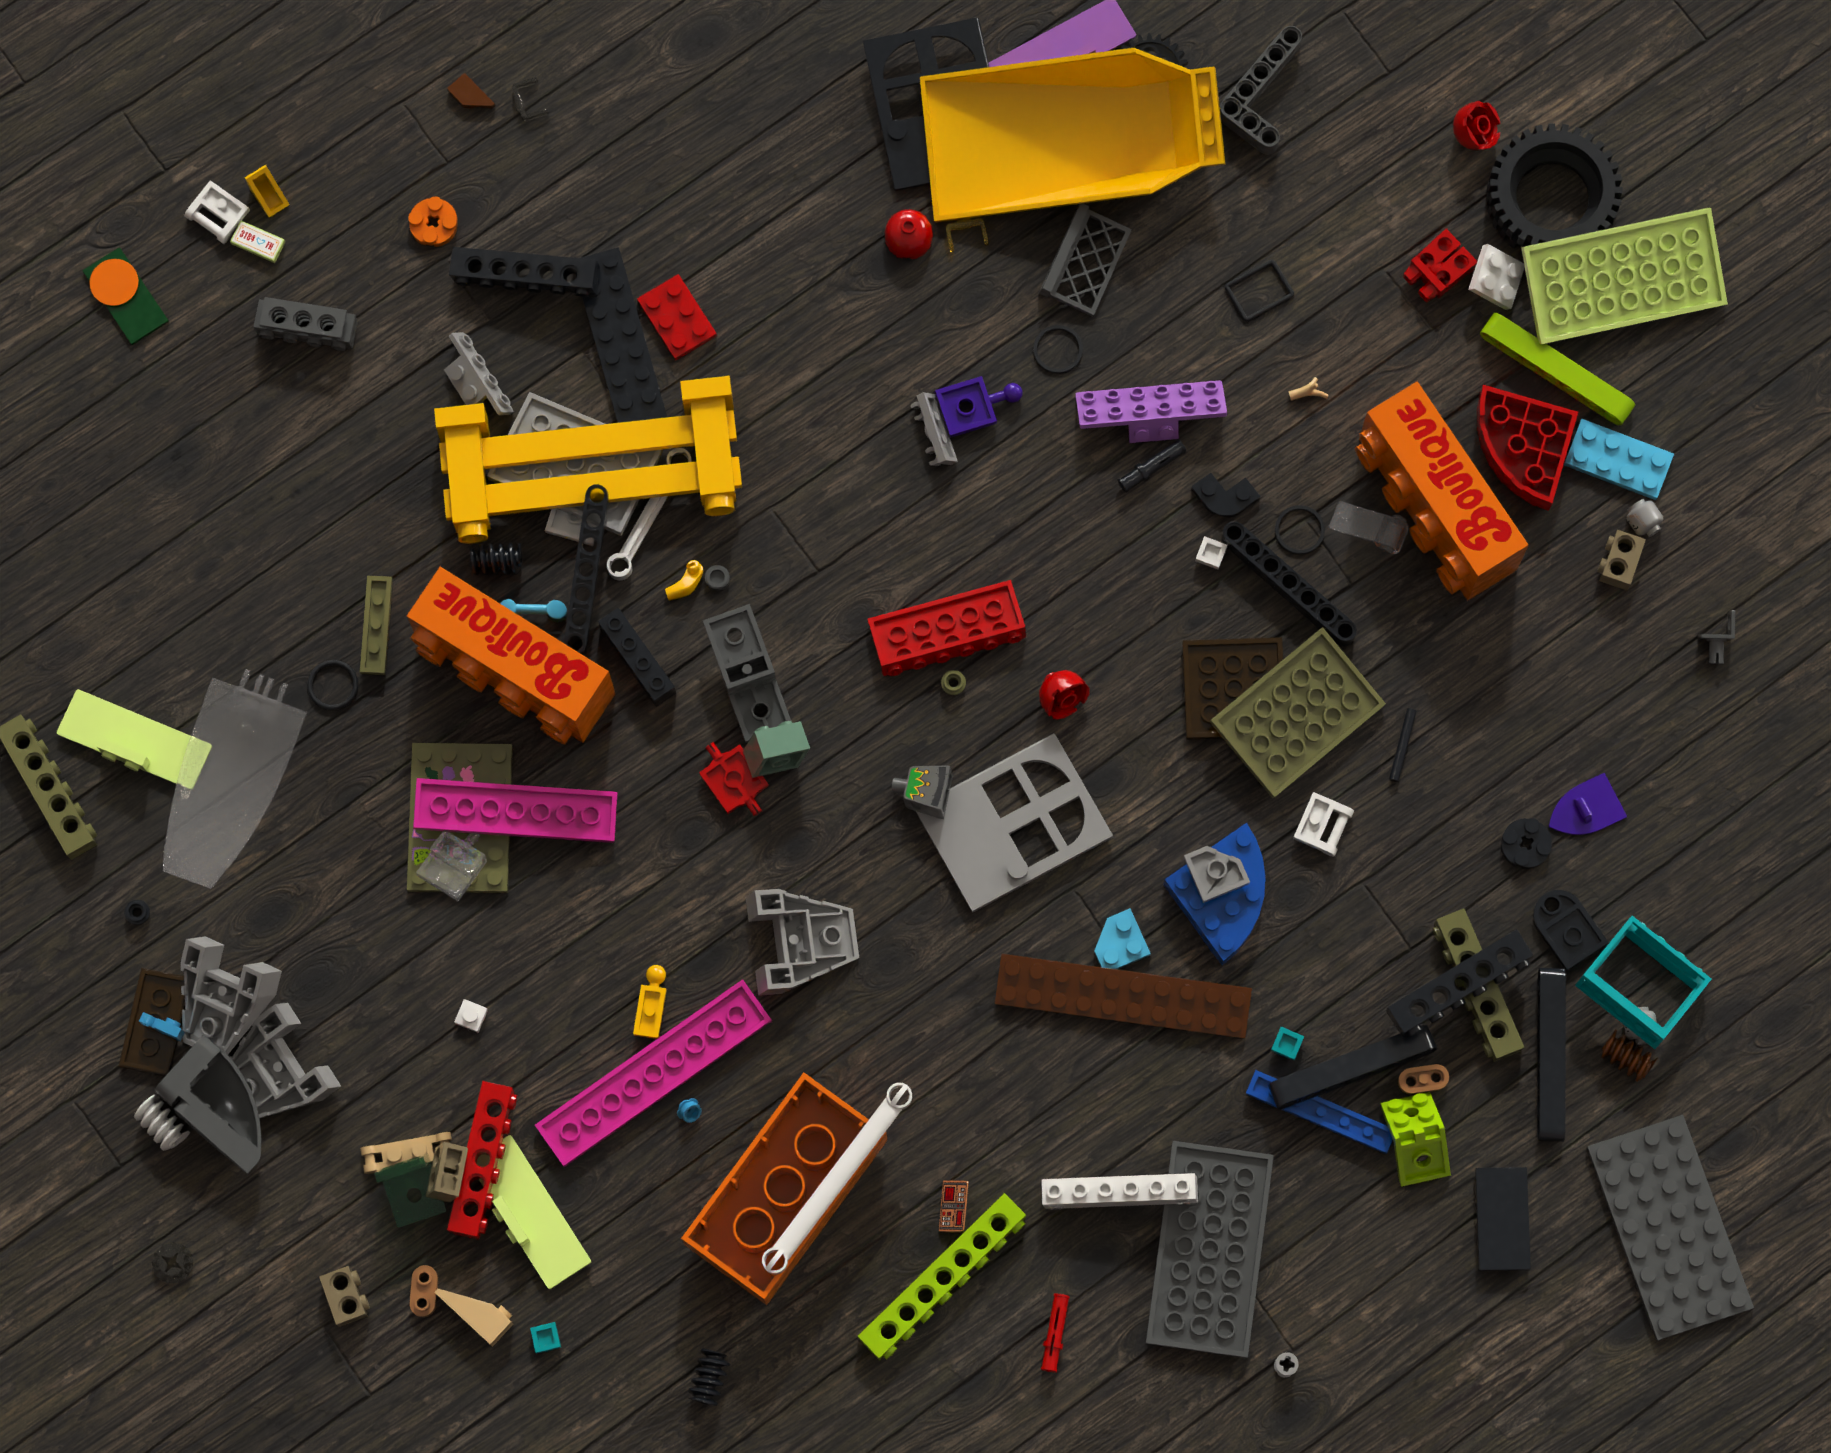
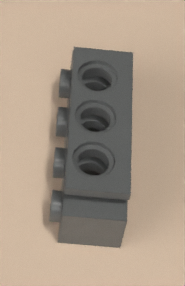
[253,297,358,351]

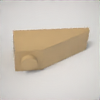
[435,1289,513,1347]

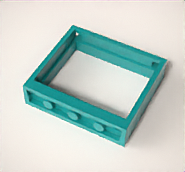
[1575,916,1712,1049]

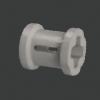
[1274,1353,1299,1378]

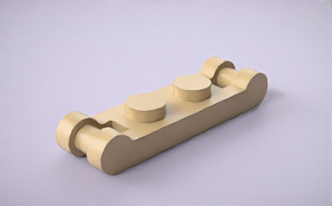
[360,1132,452,1174]

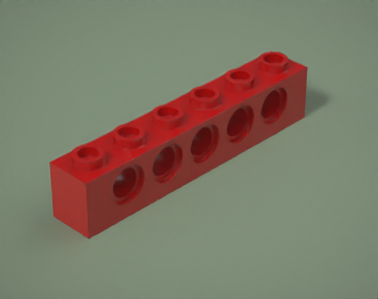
[447,1081,517,1239]

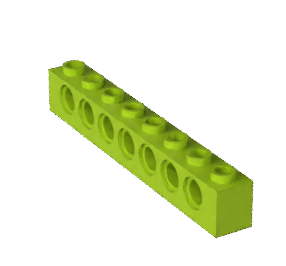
[858,1193,1026,1361]

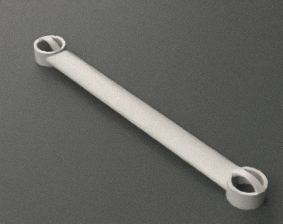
[762,1083,912,1274]

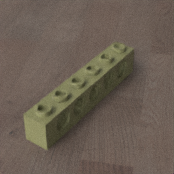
[0,714,97,860]
[1432,908,1524,1062]

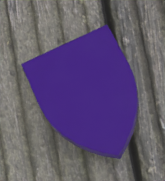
[1549,773,1627,835]

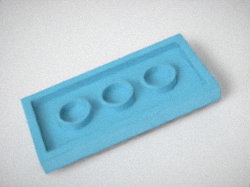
[1564,419,1674,500]

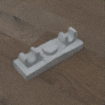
[911,392,958,466]

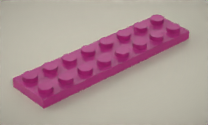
[413,778,617,843]

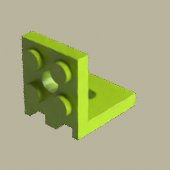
[1381,1092,1451,1187]

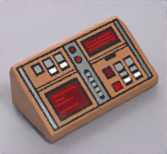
[939,1181,969,1234]

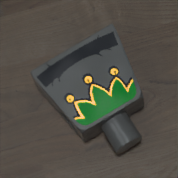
[892,766,953,819]

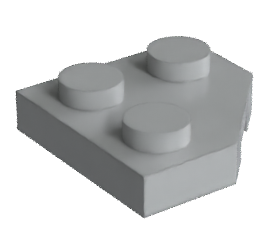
[1183,846,1250,903]

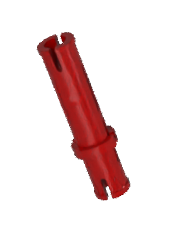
[1041,1293,1070,1373]

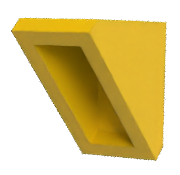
[245,165,289,217]

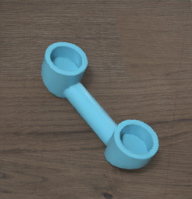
[500,599,567,622]

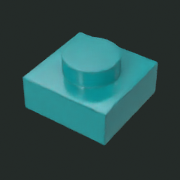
[1271,1027,1304,1061]
[530,1322,561,1354]

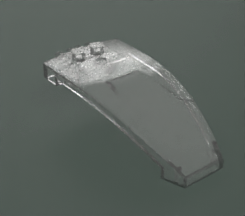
[163,669,307,889]

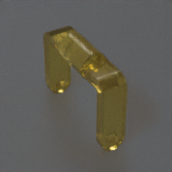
[946,218,989,252]

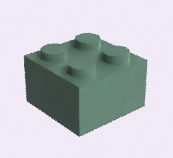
[743,721,810,778]

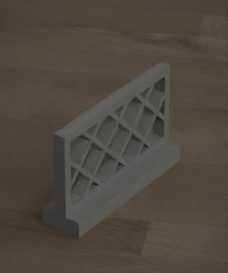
[1038,203,1132,317]

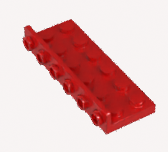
[868,580,1026,676]

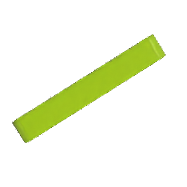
[1480,313,1635,426]

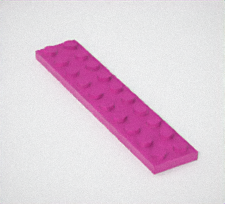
[535,979,772,1167]

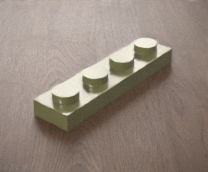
[360,576,393,675]

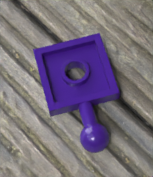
[935,376,1023,438]

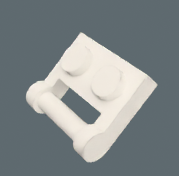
[184,181,250,244]
[1293,792,1354,857]

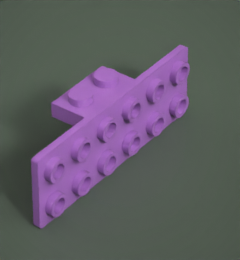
[989,0,1136,67]
[1076,380,1227,443]

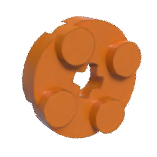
[408,197,458,247]

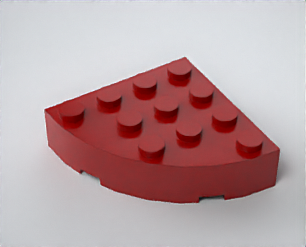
[1477,385,1578,511]

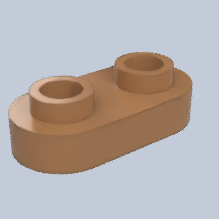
[1398,1064,1449,1095]
[410,1265,438,1317]

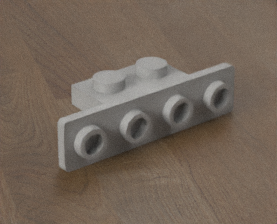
[444,332,514,415]

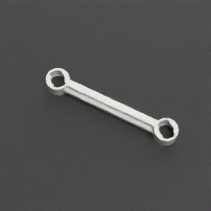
[607,448,692,580]

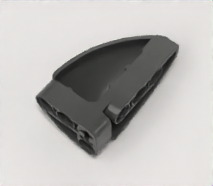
[154,1035,261,1174]

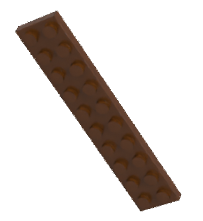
[995,954,1252,1038]

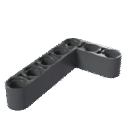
[1220,26,1302,155]

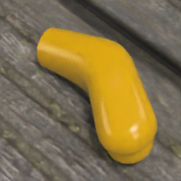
[665,560,703,601]

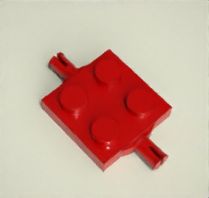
[699,742,769,816]

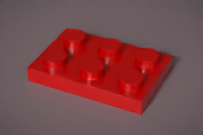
[637,274,717,361]

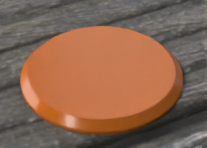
[90,259,139,306]

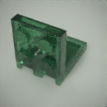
[374,1153,447,1228]

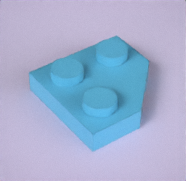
[1094,909,1151,969]

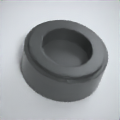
[705,565,730,591]

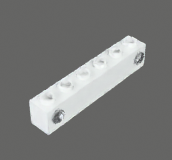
[1042,1173,1198,1210]

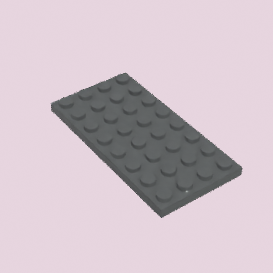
[1586,1115,1754,1341]
[1146,1141,1274,1358]

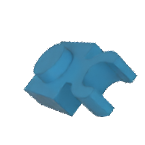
[139,1012,185,1041]

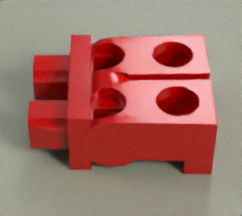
[1403,228,1477,302]

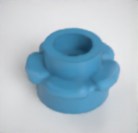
[677,1098,701,1123]

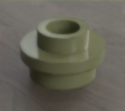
[941,670,966,695]

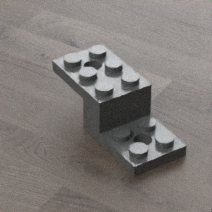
[703,604,791,743]

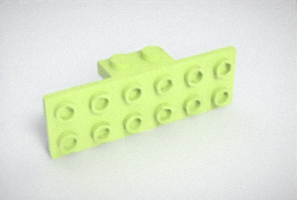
[57,689,212,790]
[477,1135,591,1289]

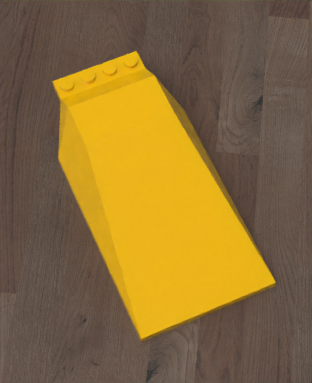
[920,48,1225,222]

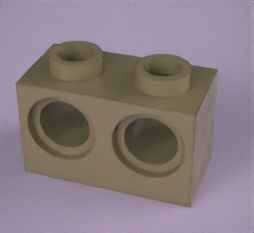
[1597,530,1646,590]
[426,1142,468,1203]
[319,1266,370,1327]

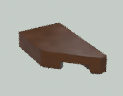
[447,73,495,109]

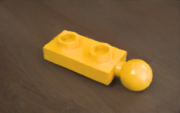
[633,965,667,1039]

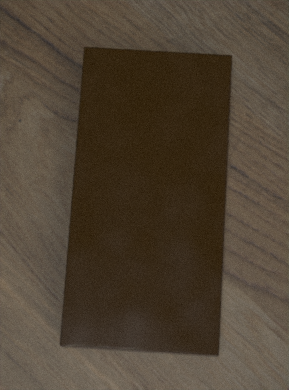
[119,968,185,1076]

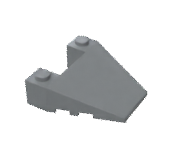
[746,889,859,995]
[181,936,282,1055]
[230,1003,341,1119]

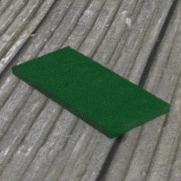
[82,247,169,345]

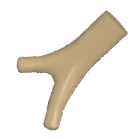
[1288,377,1328,401]

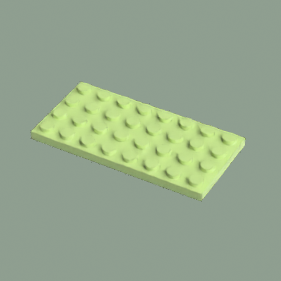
[1521,208,1728,344]

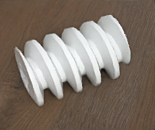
[134,1094,190,1151]

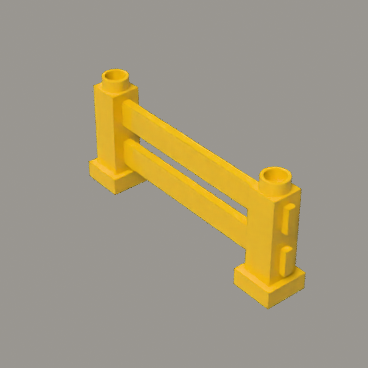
[434,376,742,544]

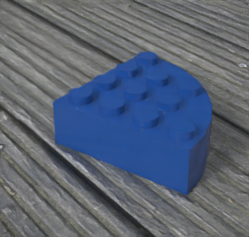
[1163,823,1266,966]

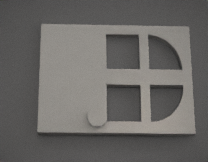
[915,733,1113,913]

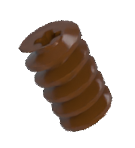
[1601,1029,1658,1082]

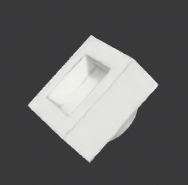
[1195,536,1227,569]
[454,999,488,1033]

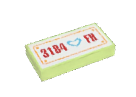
[230,221,285,263]

